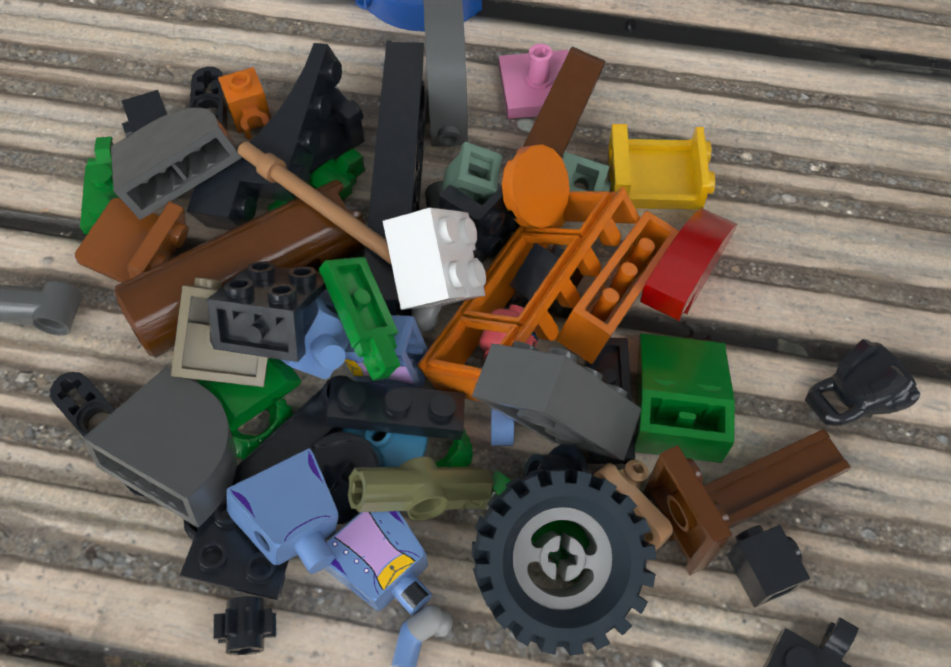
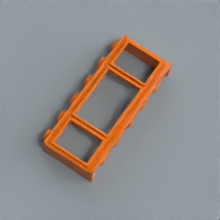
[417,187,640,402]

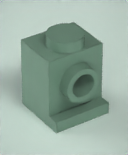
[441,142,503,205]
[562,152,612,191]

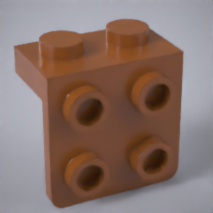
[75,198,189,283]

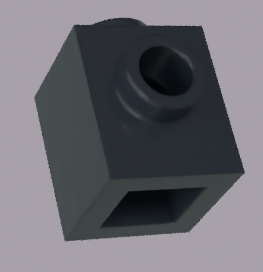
[122,90,168,137]
[510,242,584,315]
[726,525,810,608]

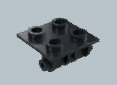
[180,496,290,600]

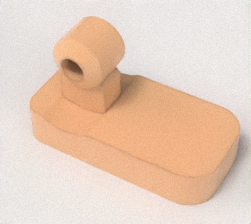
[593,460,673,551]

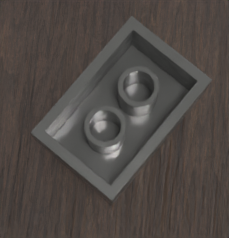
[472,341,642,461]

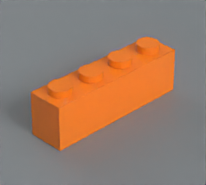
[556,210,679,364]

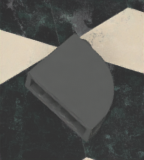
[423,0,468,147]
[111,108,242,220]
[83,367,237,528]

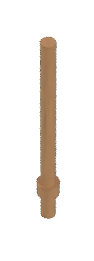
[238,141,392,265]

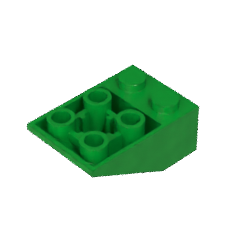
[634,333,735,463]

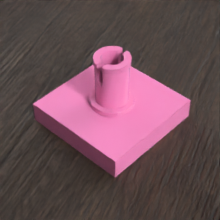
[498,44,569,119]

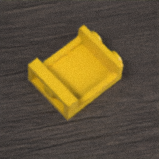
[607,124,715,210]

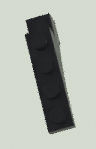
[187,43,342,230]

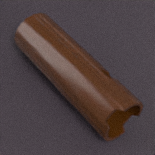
[114,179,366,358]

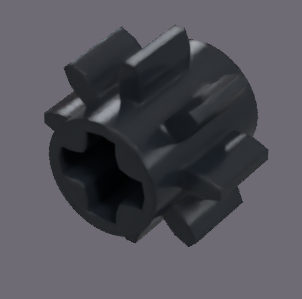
[213,596,276,656]

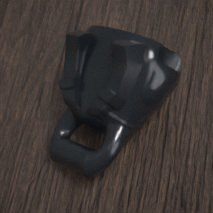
[805,339,921,426]

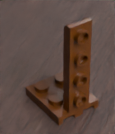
[643,429,852,576]

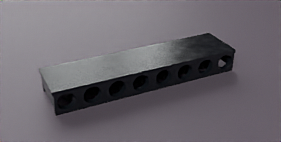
[364,41,428,316]

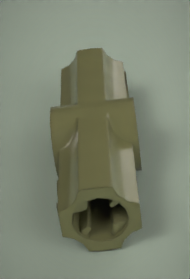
[348,457,493,521]

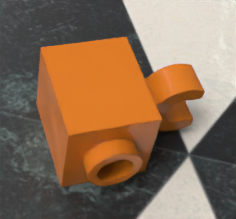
[218,67,271,140]

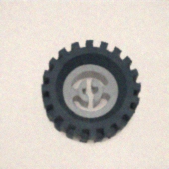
[471,468,656,655]

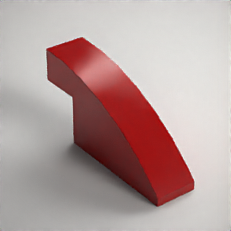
[640,208,738,321]

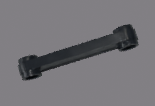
[184,375,353,541]

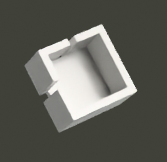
[383,208,486,310]

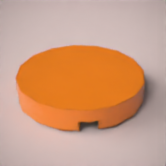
[502,144,570,228]

